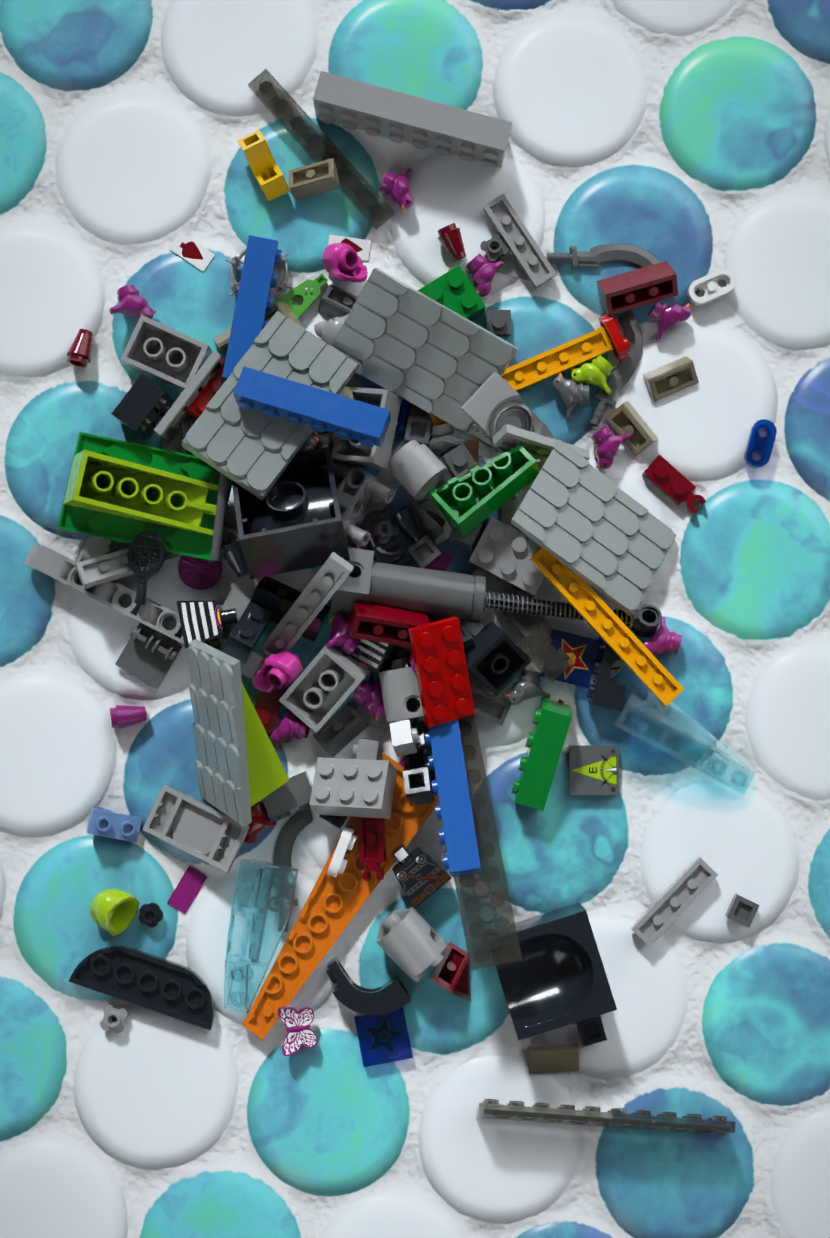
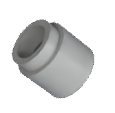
[389,440,448,500]

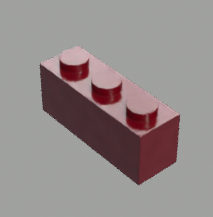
[597,261,678,316]
[348,601,429,647]

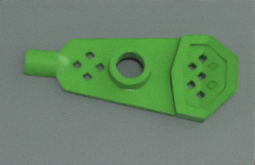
[273,274,328,319]

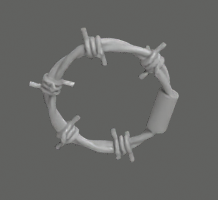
[225,249,293,298]

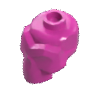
[322,243,368,283]
[252,651,303,693]

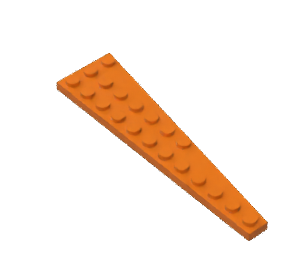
[243,752,439,1040]

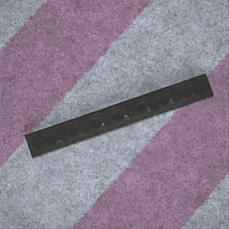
[248,69,394,230]

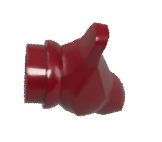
[244,804,276,844]

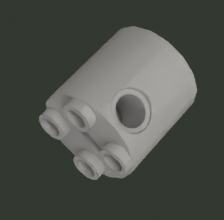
[379,657,424,723]
[376,907,449,983]

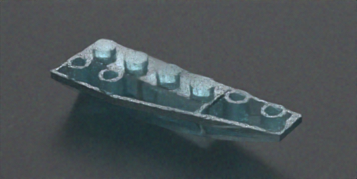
[612,682,755,795]
[224,859,299,1014]

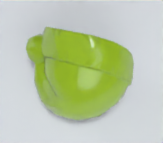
[90,888,139,936]

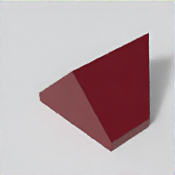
[429,942,471,1001]

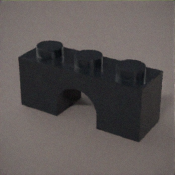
[587,637,627,711]
[403,722,435,806]

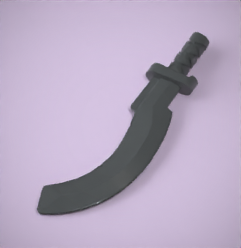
[546,244,660,270]
[589,310,643,427]
[273,808,313,932]

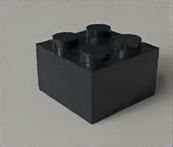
[111,374,173,440]
[464,621,532,697]

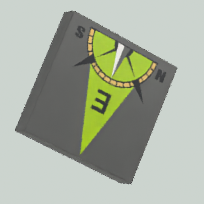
[569,745,619,795]

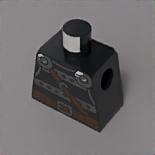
[391,844,451,909]

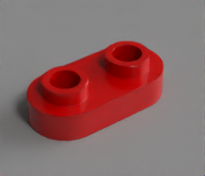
[599,314,631,361]

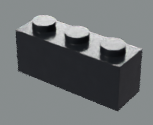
[250,576,331,642]

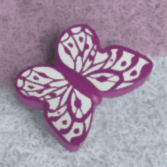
[277,1006,317,1056]

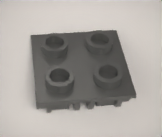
[115,622,182,689]

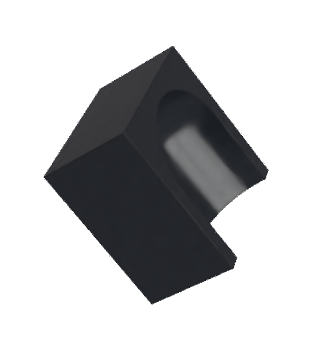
[232,447,350,579]
[485,903,617,1040]

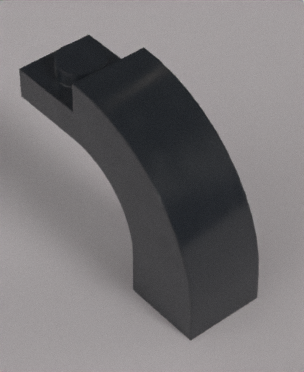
[326,957,411,1015]

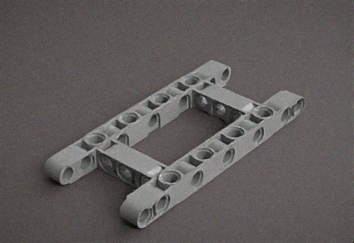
[24,526,317,679]

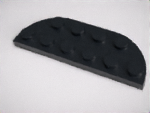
[69,946,214,1031]

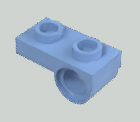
[86,807,142,843]

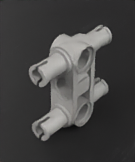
[333,460,395,547]

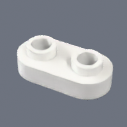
[687,269,735,305]
[327,826,357,877]

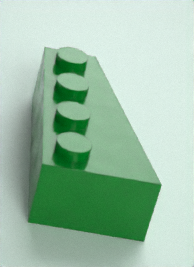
[428,444,539,537]
[511,698,572,811]

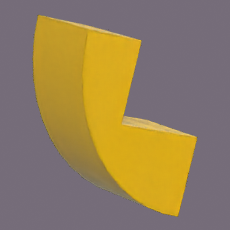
[237,130,289,202]

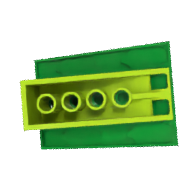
[56,432,232,562]

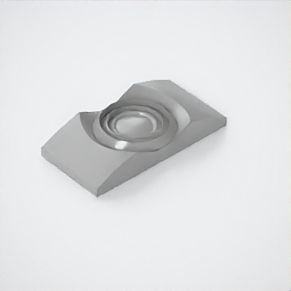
[461,372,554,460]
[143,785,250,873]

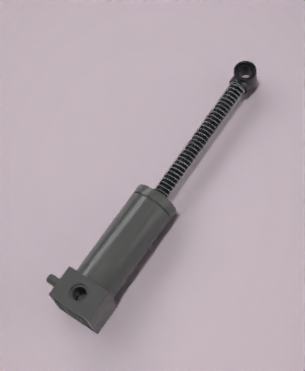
[331,543,662,638]

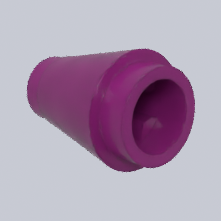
[110,705,147,729]

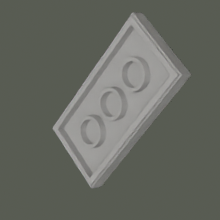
[154,350,225,444]

